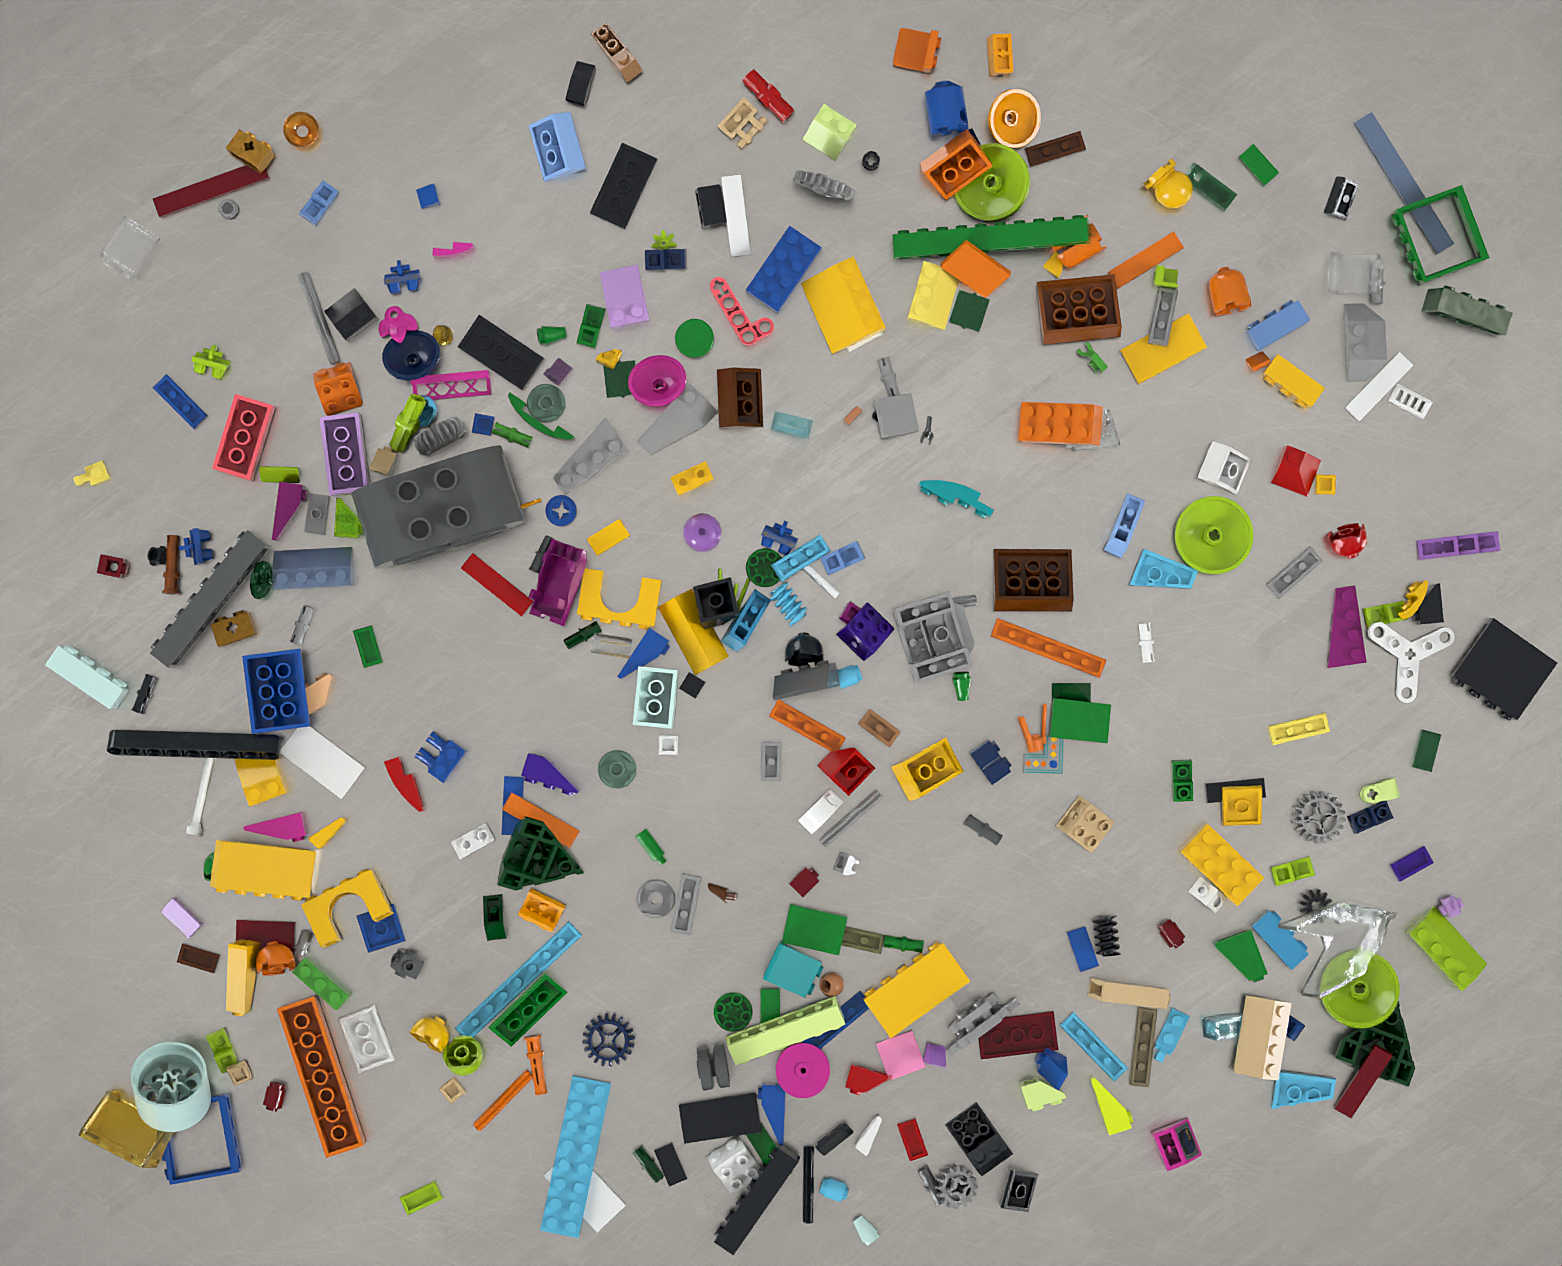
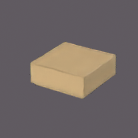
[227,1060,253,1086]
[439,1076,466,1104]

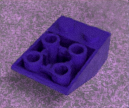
[521,753,580,796]

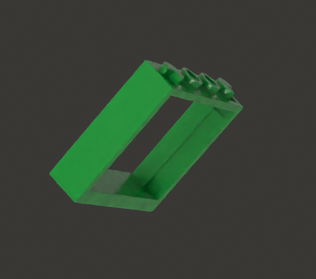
[1392,185,1490,285]

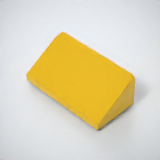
[587,519,630,556]

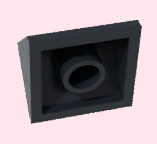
[999,1166,1039,1212]

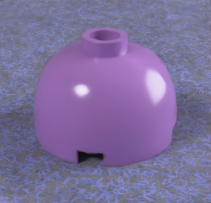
[683,513,722,552]

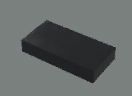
[654,1142,687,1187]

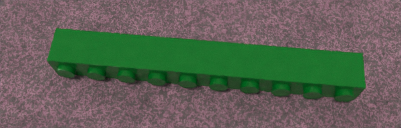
[892,215,1090,260]

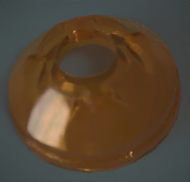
[283,112,319,148]

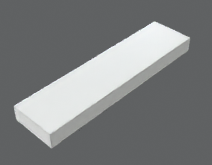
[1345,352,1413,422]

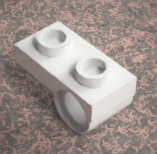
[451,823,495,859]

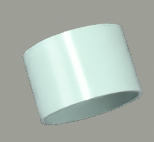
[131,1042,211,1132]

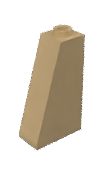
[1088,977,1171,1009]

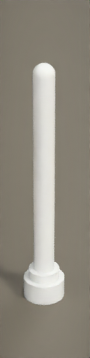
[186,758,214,836]

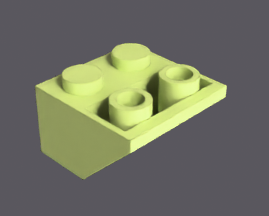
[1019,1077,1066,1111]

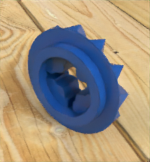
[545,495,577,526]

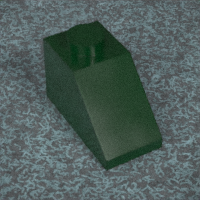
[483,894,507,941]

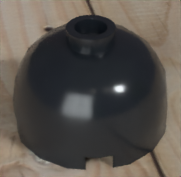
[785,632,824,667]

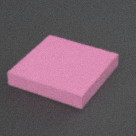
[876,1030,926,1081]

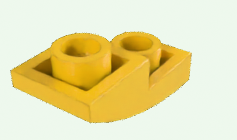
[1398,580,1428,620]

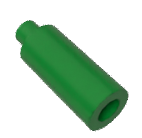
[635,829,666,866]

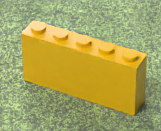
[210,839,316,901]
[863,942,970,1038]

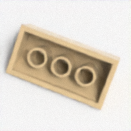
[1233,995,1292,1081]

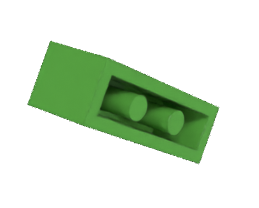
[292,956,352,1011]

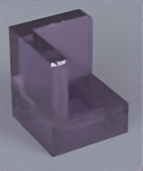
[543,358,574,388]

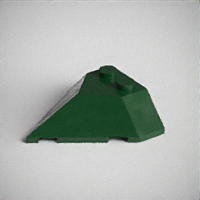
[497,816,584,891]
[1335,1000,1415,1087]

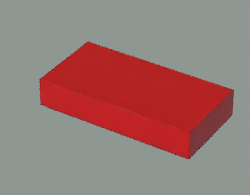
[897,1118,928,1161]

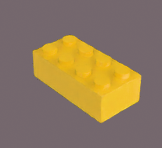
[1179,823,1264,906]

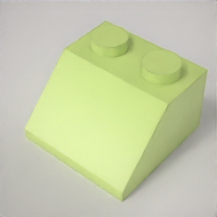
[803,104,857,161]

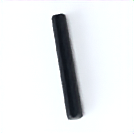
[803,1146,814,1224]

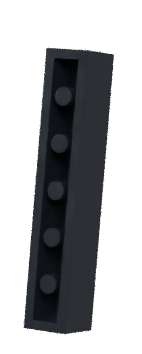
[714,1144,800,1255]

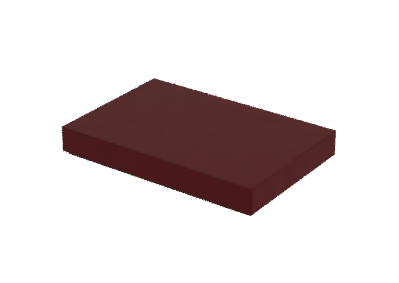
[236,920,296,957]

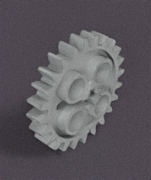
[793,170,856,200]

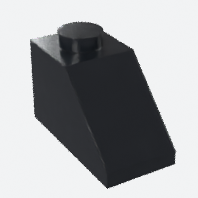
[1413,583,1444,625]

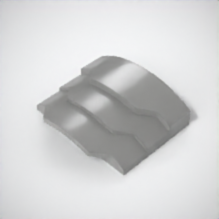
[893,591,975,684]

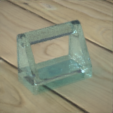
[771,411,813,440]

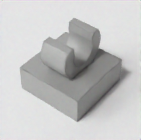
[833,851,859,876]

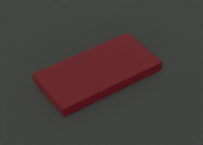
[976,1011,1059,1060]

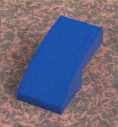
[1067,927,1099,973]

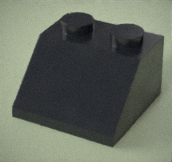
[324,288,379,342]
[693,577,739,629]

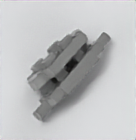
[946,993,1020,1056]

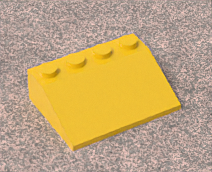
[801,256,886,354]

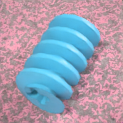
[768,582,807,626]

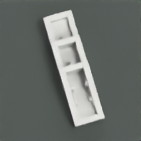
[721,175,751,257]

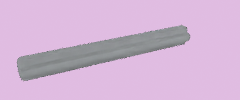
[298,272,340,364]

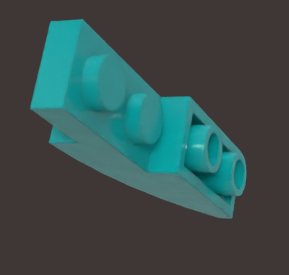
[918,480,994,519]

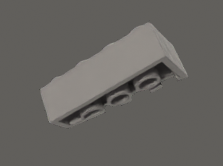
[553,417,629,495]

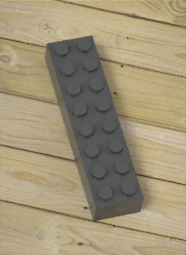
[150,530,271,668]

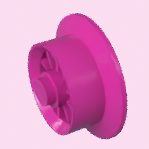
[776,1043,830,1098]

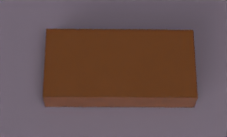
[177,943,220,974]

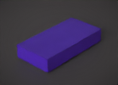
[1389,846,1434,882]

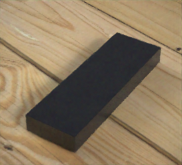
[1205,778,1266,803]

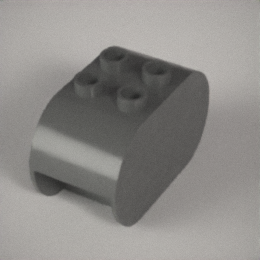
[351,445,525,569]

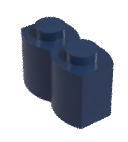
[969,739,1012,785]

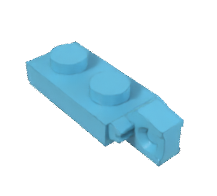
[1154,1008,1190,1063]

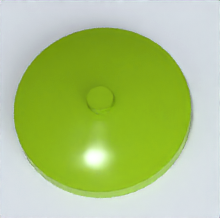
[955,143,1031,222]
[1175,496,1254,574]
[1320,950,1400,1028]

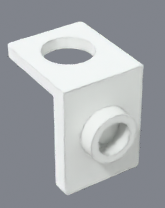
[1188,877,1227,913]

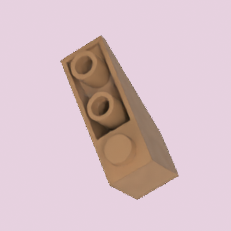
[591,22,643,82]

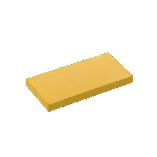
[1120,313,1207,384]

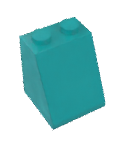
[763,941,824,998]

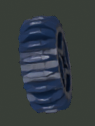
[582,1013,635,1067]

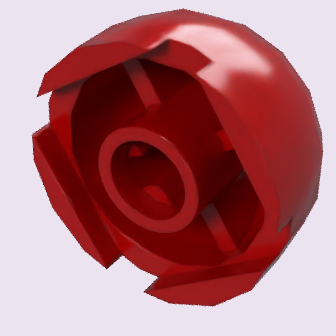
[1327,523,1368,559]

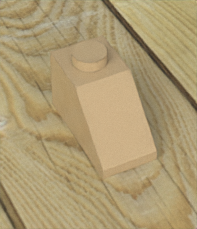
[369,446,399,477]

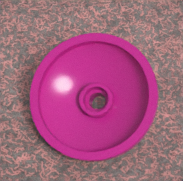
[628,355,687,406]

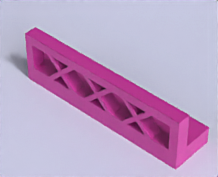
[411,370,492,400]

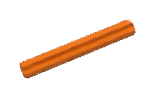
[473,1070,533,1131]

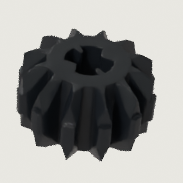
[1299,889,1333,922]

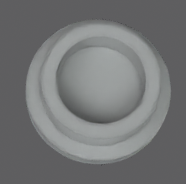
[218,199,238,219]

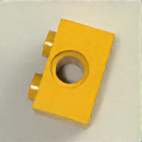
[670,461,714,496]

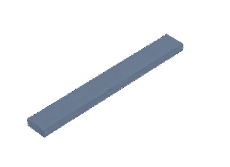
[1355,112,1454,254]

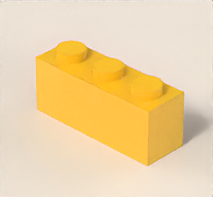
[1262,354,1325,409]

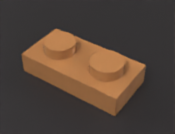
[858,709,901,747]

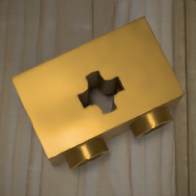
[226,129,275,174]
[210,610,258,647]

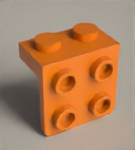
[893,28,941,73]
[313,362,362,416]

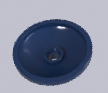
[382,330,441,380]

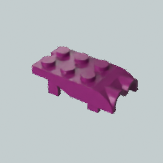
[528,539,587,626]

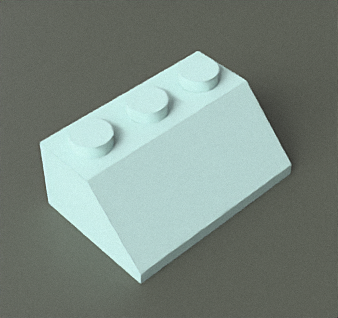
[633,666,679,729]

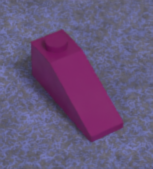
[272,482,307,541]

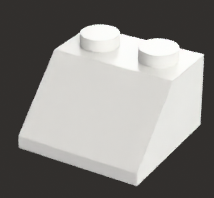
[1198,441,1252,495]

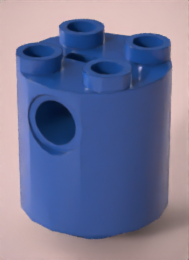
[925,81,969,136]

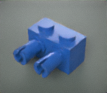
[414,731,468,783]

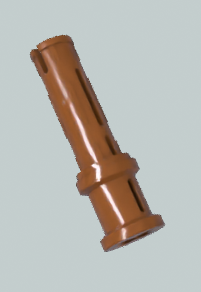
[162,535,180,595]

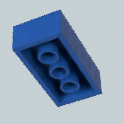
[746,225,822,314]

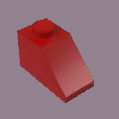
[845,1064,892,1095]

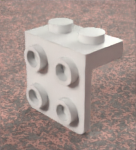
[706,1136,760,1193]

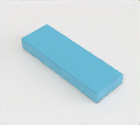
[771,535,831,582]

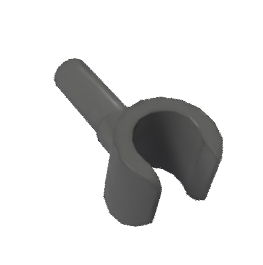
[920,416,934,445]

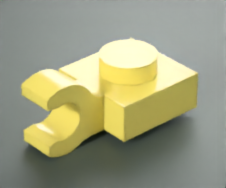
[73,460,111,486]

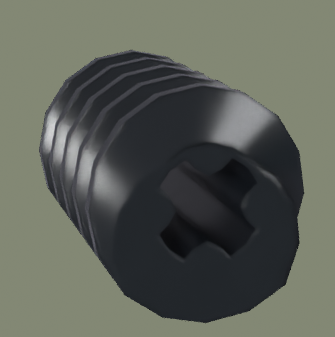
[1092,915,1121,957]

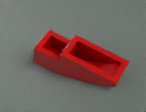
[384,757,425,812]

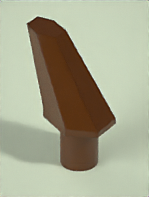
[708,883,738,903]

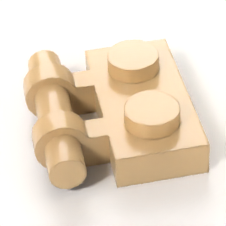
[717,97,768,149]

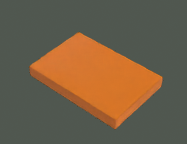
[941,240,1011,298]

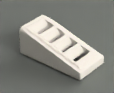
[1387,384,1433,420]
[854,1114,882,1156]

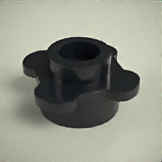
[147,546,166,566]

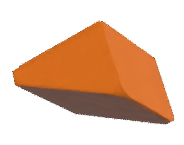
[1246,351,1271,372]

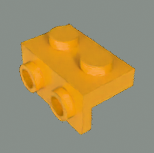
[518,888,566,932]

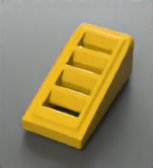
[308,817,347,849]

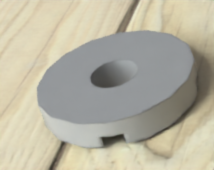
[636,879,675,918]

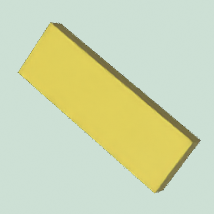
[1268,713,1330,745]

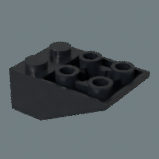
[945,1102,1013,1176]

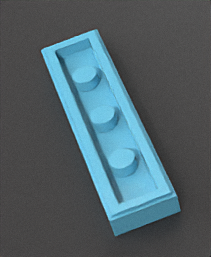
[1060,1012,1128,1082]

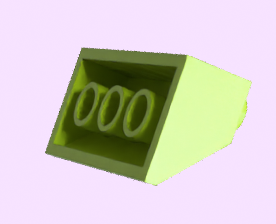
[1406,906,1487,991]

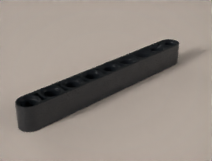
[107,730,282,760]

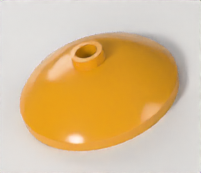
[988,89,1041,148]

